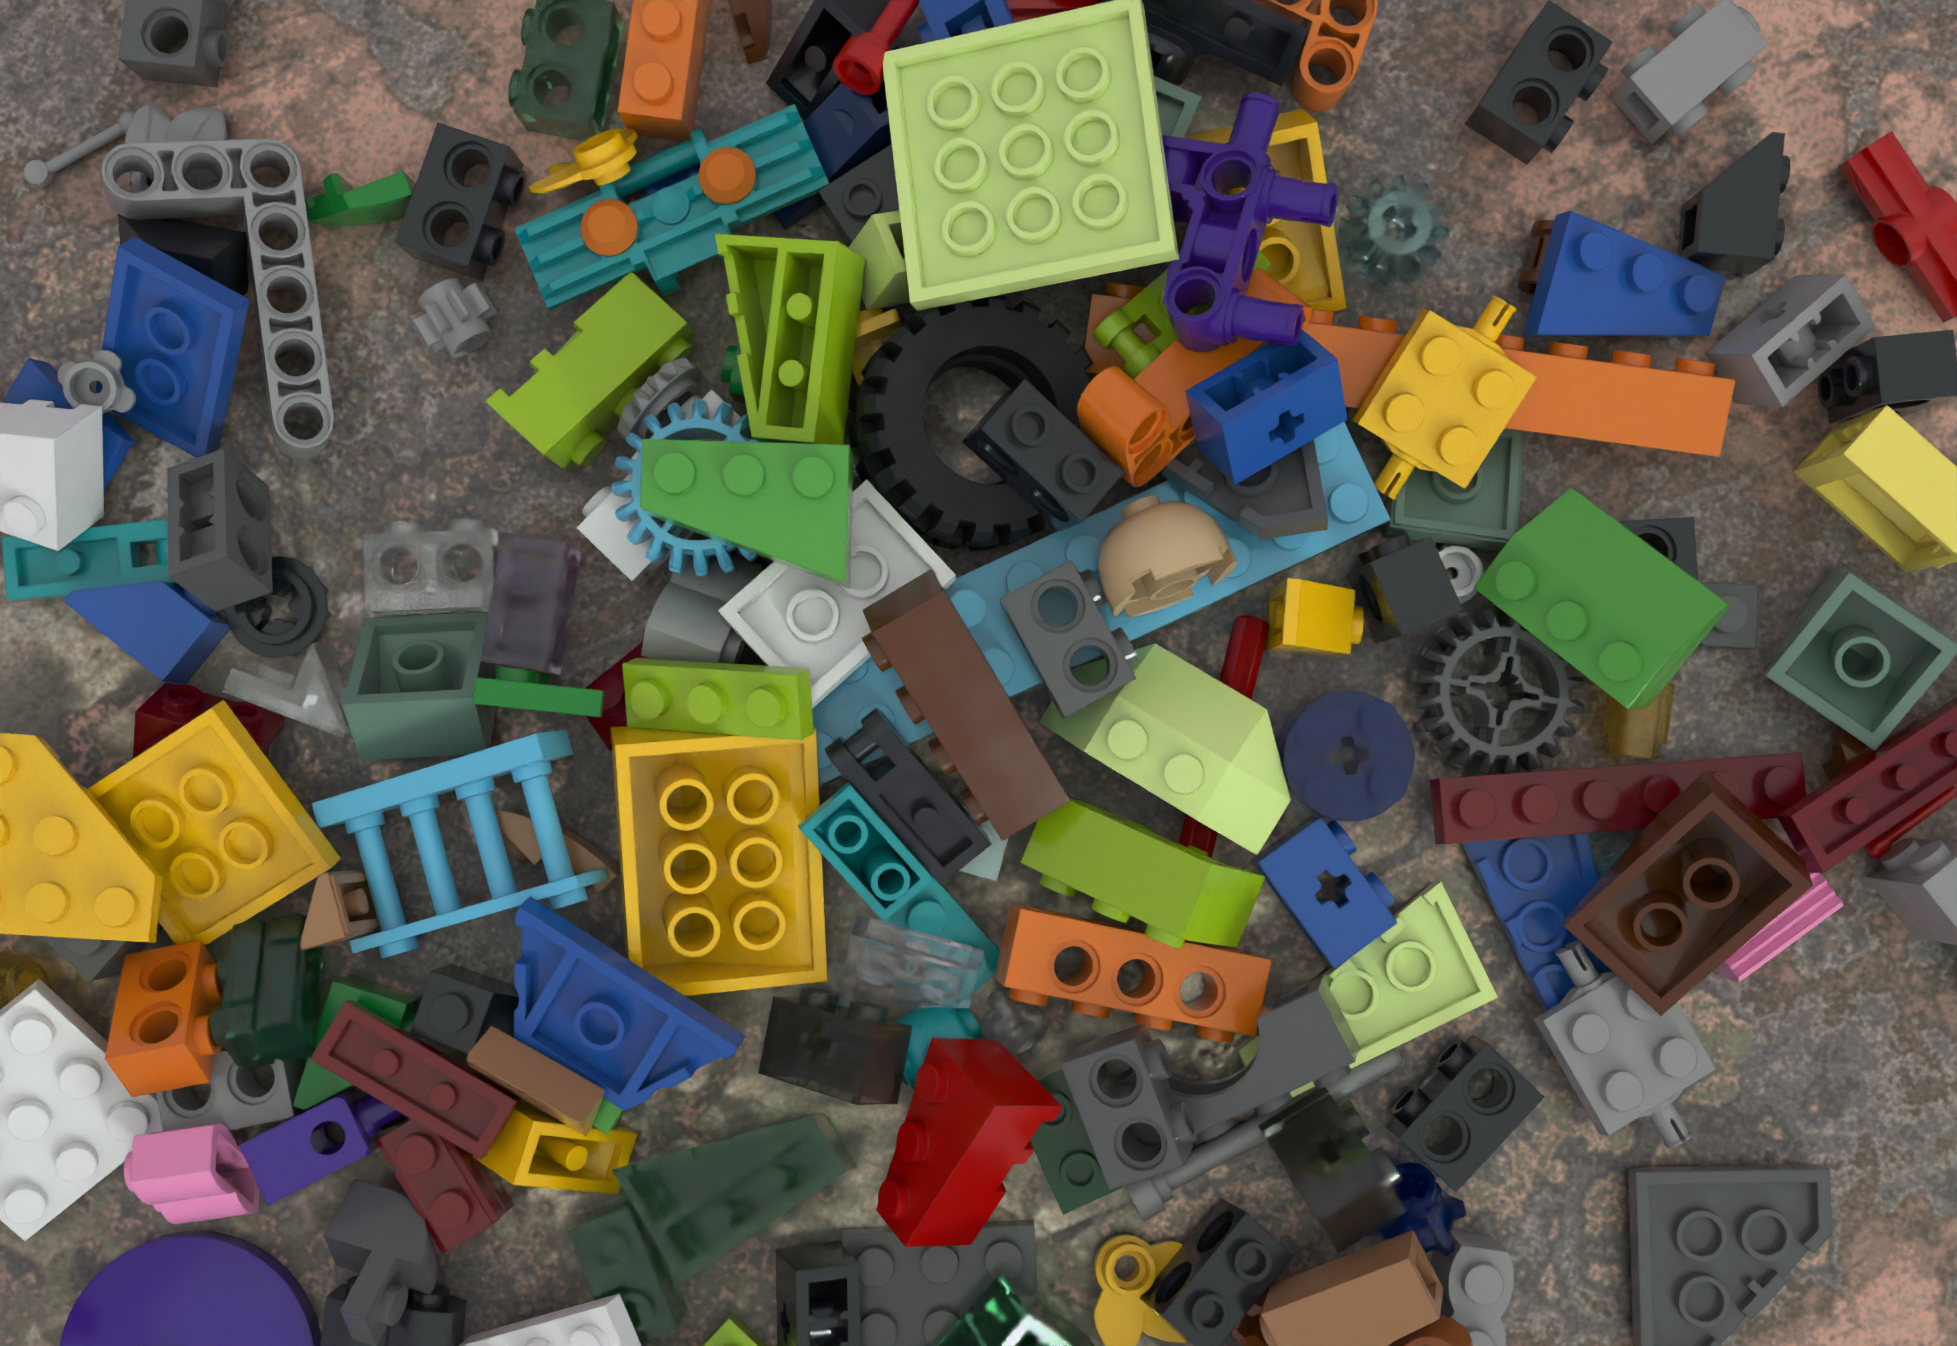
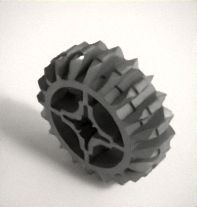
[1409,606,1586,776]

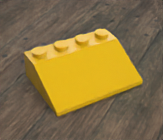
[610,726,827,996]

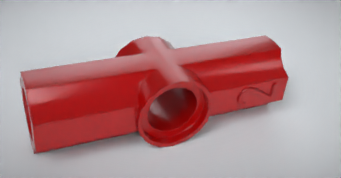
[1839,131,1957,323]

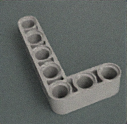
[101,139,334,460]

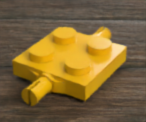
[1352,295,1537,500]

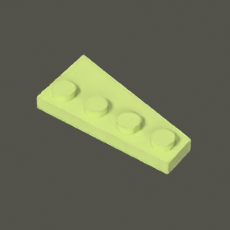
[1235,880,1498,1098]

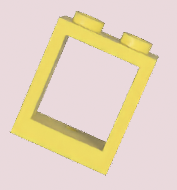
[1793,405,1957,573]

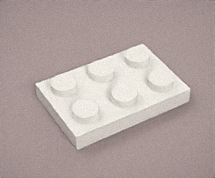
[718,480,956,709]

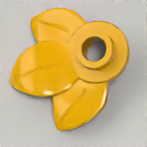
[528,128,638,194]
[1093,1234,1187,1346]

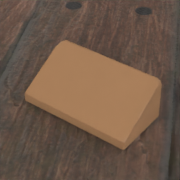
[300,869,381,950]
[466,1026,605,1136]

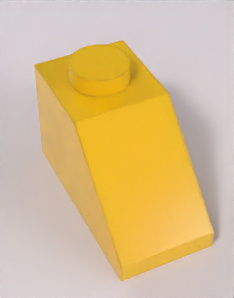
[1265,578,1364,658]
[473,1100,638,1195]

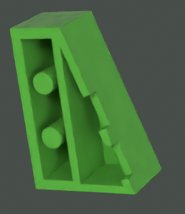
[640,439,854,589]

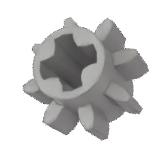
[412,278,498,358]

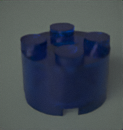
[1276,691,1415,821]

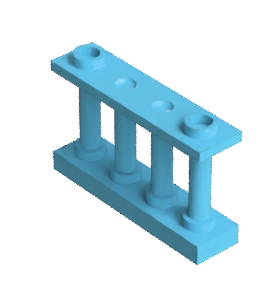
[311,729,609,959]

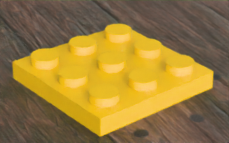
[88,700,341,945]

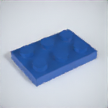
[95,236,250,458]

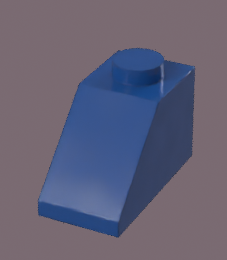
[63,581,231,684]

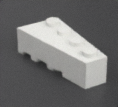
[0,399,104,551]

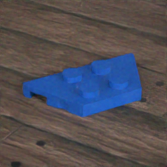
[514,896,746,1111]

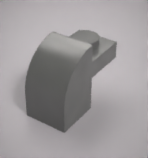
[323,1179,438,1346]

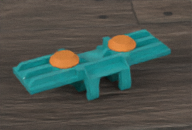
[514,104,829,311]

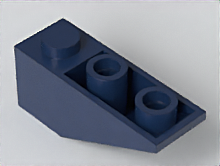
[773,45,900,230]

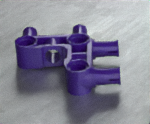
[1162,92,1338,352]

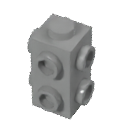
[1611,0,1769,144]

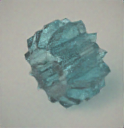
[1339,174,1450,286]

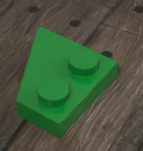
[472,667,605,717]

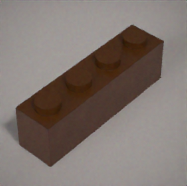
[862,569,1070,841]

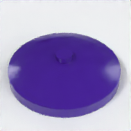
[60,1231,321,1346]

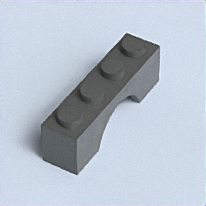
[1110,976,1359,1146]

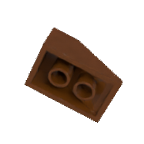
[1563,770,1813,1016]

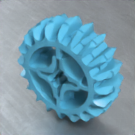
[611,399,769,577]

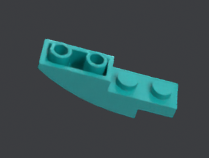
[798,782,1000,1004]

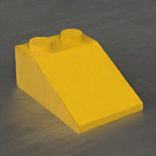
[1186,108,1347,312]

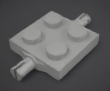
[1534,940,1716,1148]

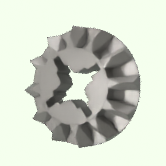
[617,357,701,439]

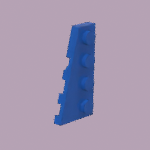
[1462,833,1611,1012]

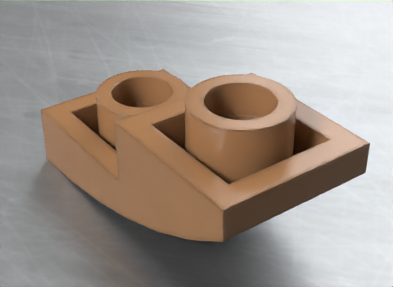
[496,808,620,894]

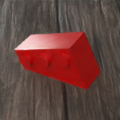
[876,1037,1063,1247]

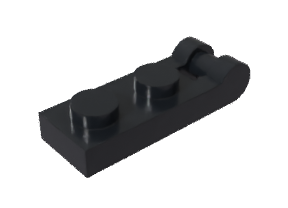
[825,707,992,884]

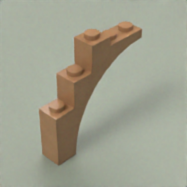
[1259,1230,1444,1346]

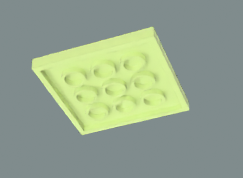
[882,0,1179,311]

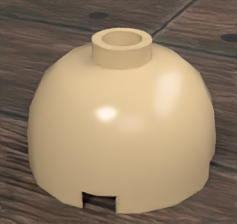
[1098,495,1237,617]

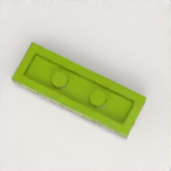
[622,658,814,740]

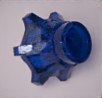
[1363,1162,1467,1256]

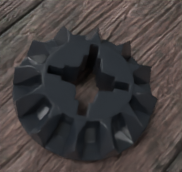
[226,556,331,658]

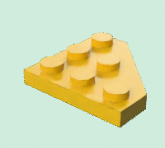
[0,733,163,943]

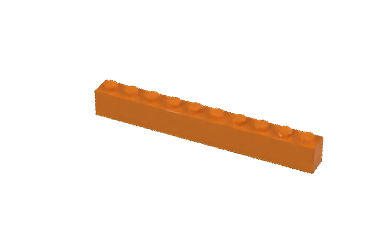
[1083,282,1735,457]

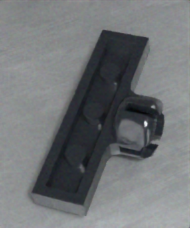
[1098,0,1312,86]

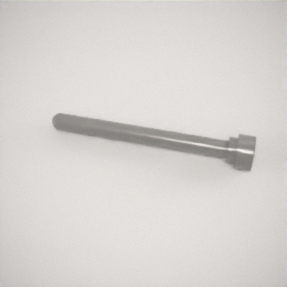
[1124,1048,1402,1222]

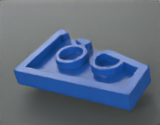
[1522,211,1726,338]

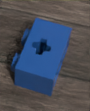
[1185,329,1348,485]
[1250,816,1398,969]

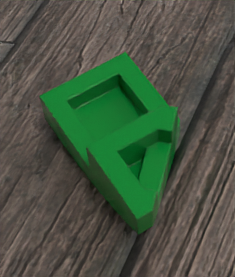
[305,171,416,226]

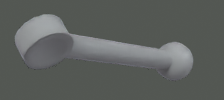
[24,110,136,188]

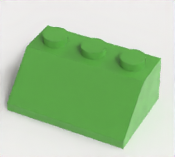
[1473,488,1731,709]

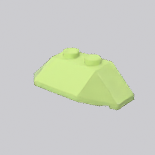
[1039,643,1291,855]

